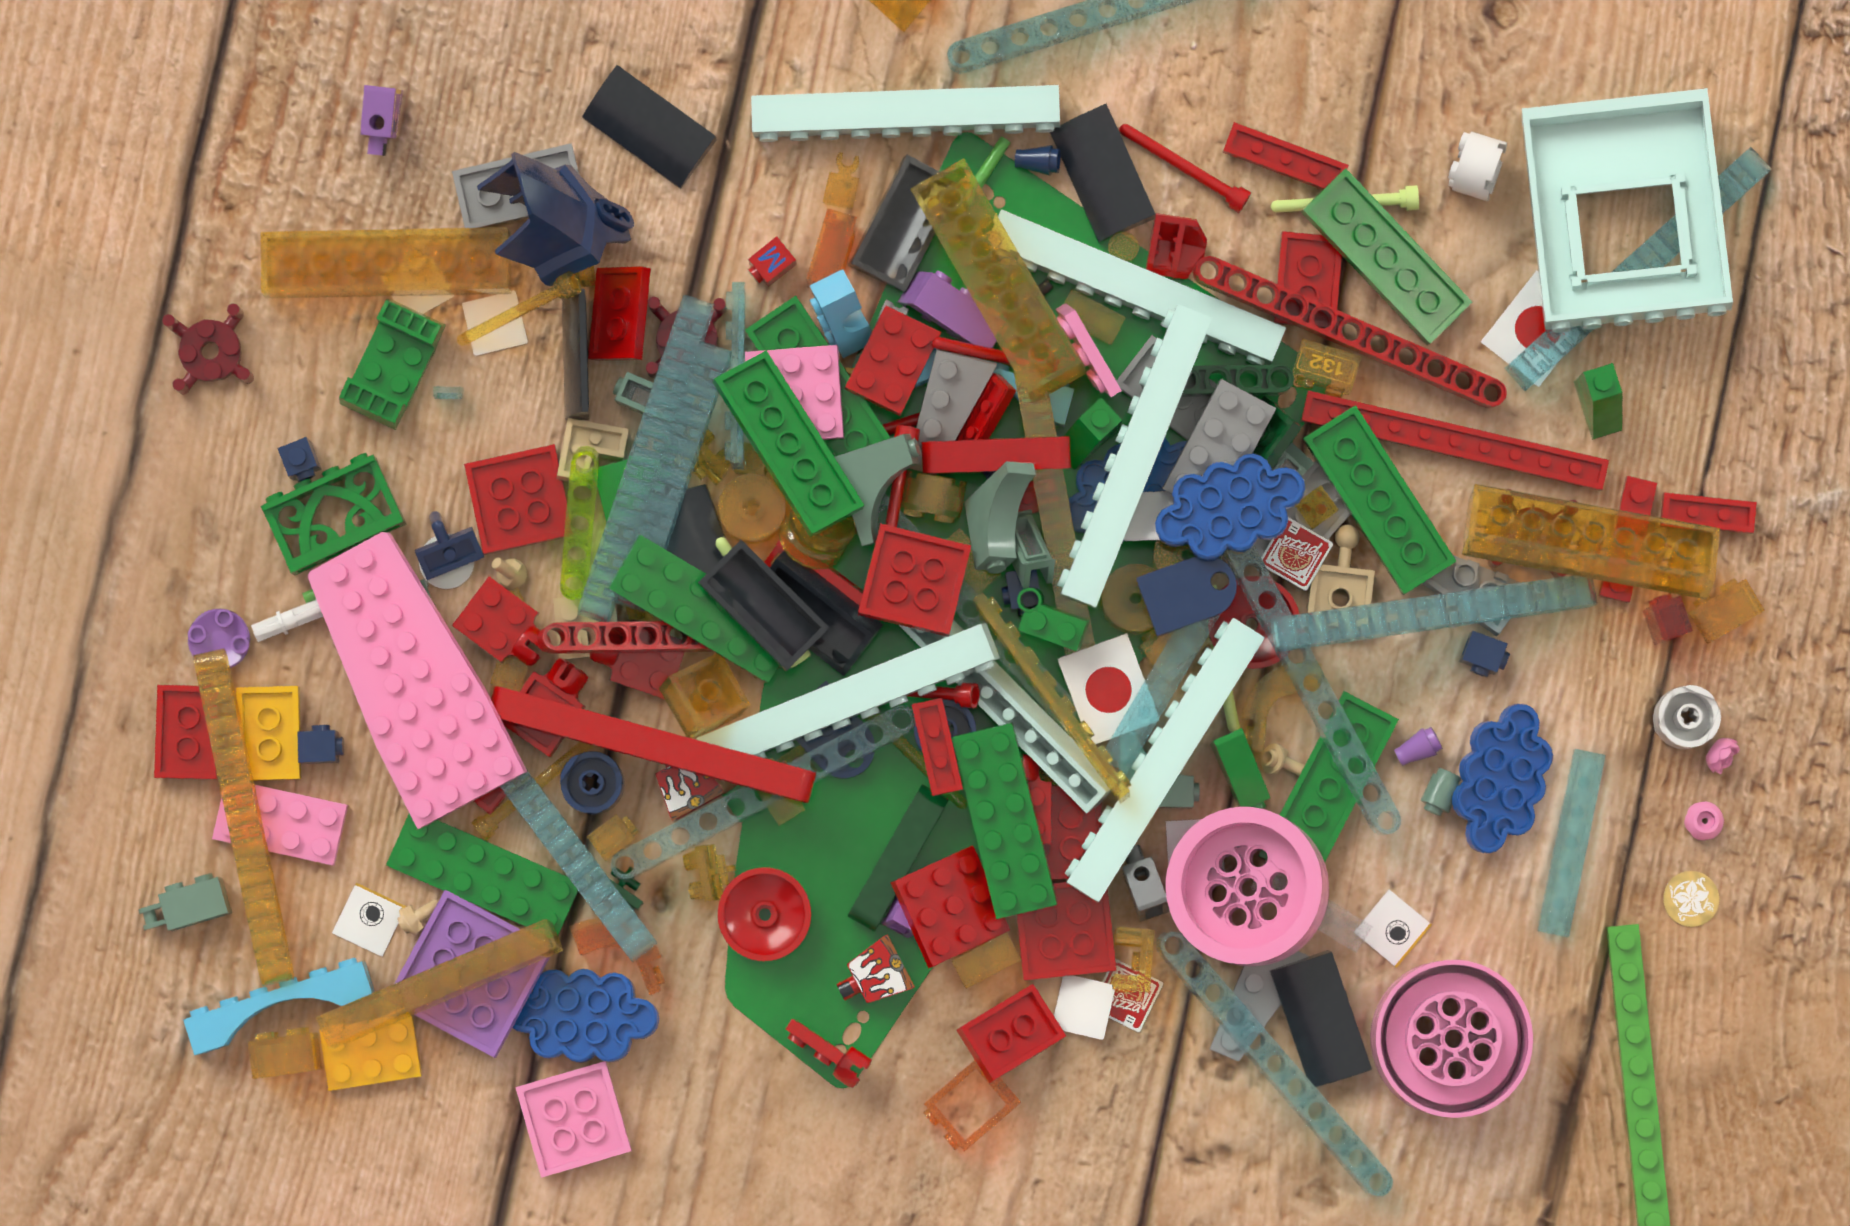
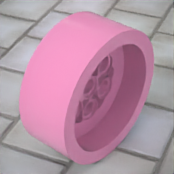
[1166,807,1329,967]
[1370,960,1533,1118]

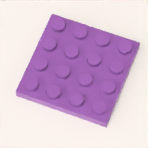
[386,890,555,1058]

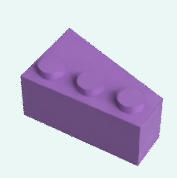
[897,270,1007,348]

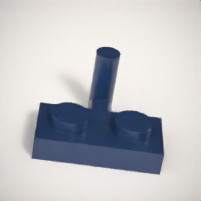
[415,511,484,580]

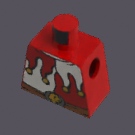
[655,765,725,822]
[836,934,915,1003]

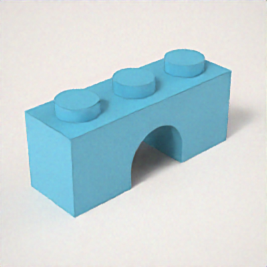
[809,269,872,358]

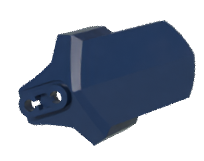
[477,152,634,286]

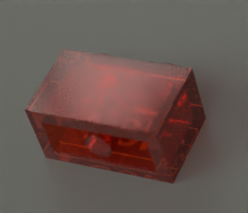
[1642,593,1693,645]

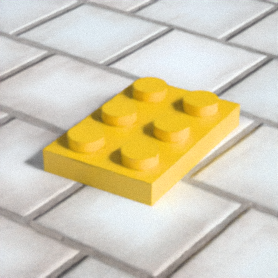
[236,686,301,781]
[319,1015,422,1091]

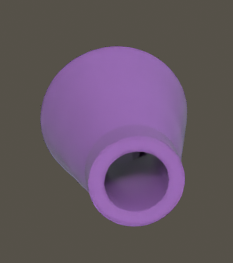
[1394,727,1443,766]

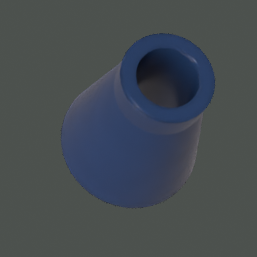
[1015,145,1061,176]

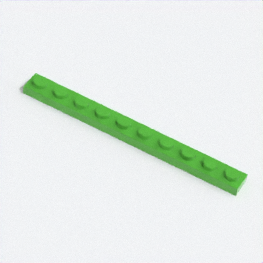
[1606,924,1670,1226]

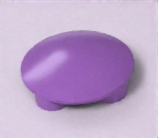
[188,609,250,671]

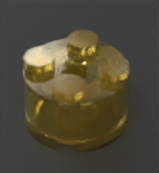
[901,470,967,523]

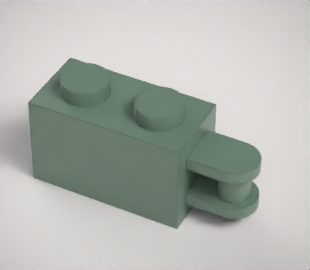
[138,873,232,931]

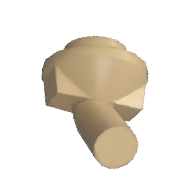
[492,558,527,589]
[1261,743,1305,776]
[397,900,438,936]

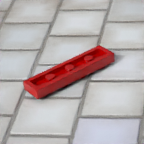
[1223,122,1349,190]
[1598,476,1657,603]

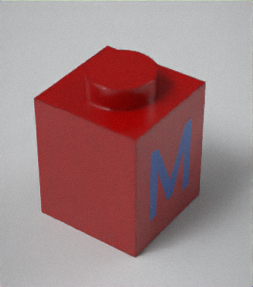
[748,236,797,287]

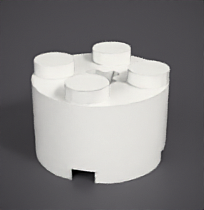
[1448,131,1507,201]
[1653,685,1721,749]

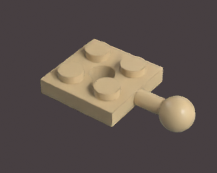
[1305,525,1375,633]

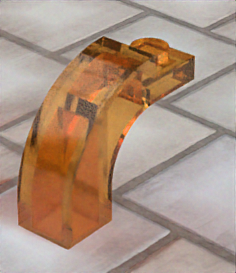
[569,918,666,996]

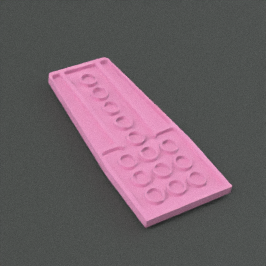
[308,532,527,829]

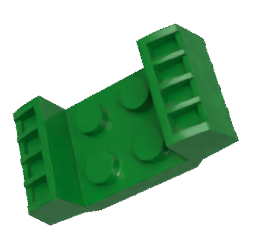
[339,299,446,430]

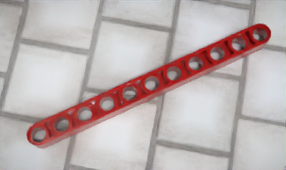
[1193,256,1507,408]
[491,686,817,803]

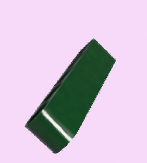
[1141,365,1294,397]
[847,784,949,932]

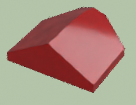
[1146,213,1207,279]

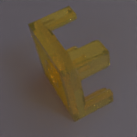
[1110,927,1155,995]

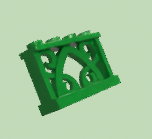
[261,453,407,576]

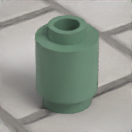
[1421,768,1461,816]

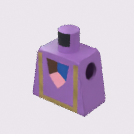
[361,85,403,156]

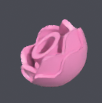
[1706,738,1740,774]
[1684,801,1724,840]

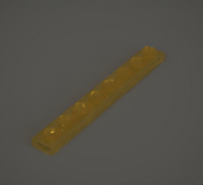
[973,592,1132,804]

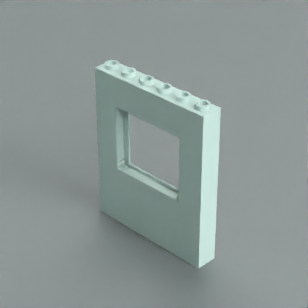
[1521,88,1733,333]

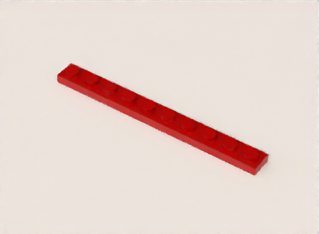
[1300,390,1609,491]

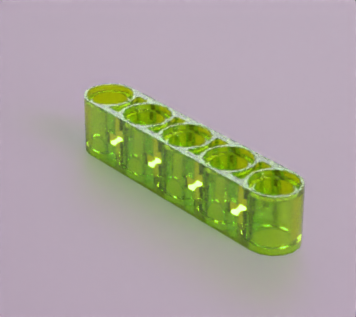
[560,446,600,600]

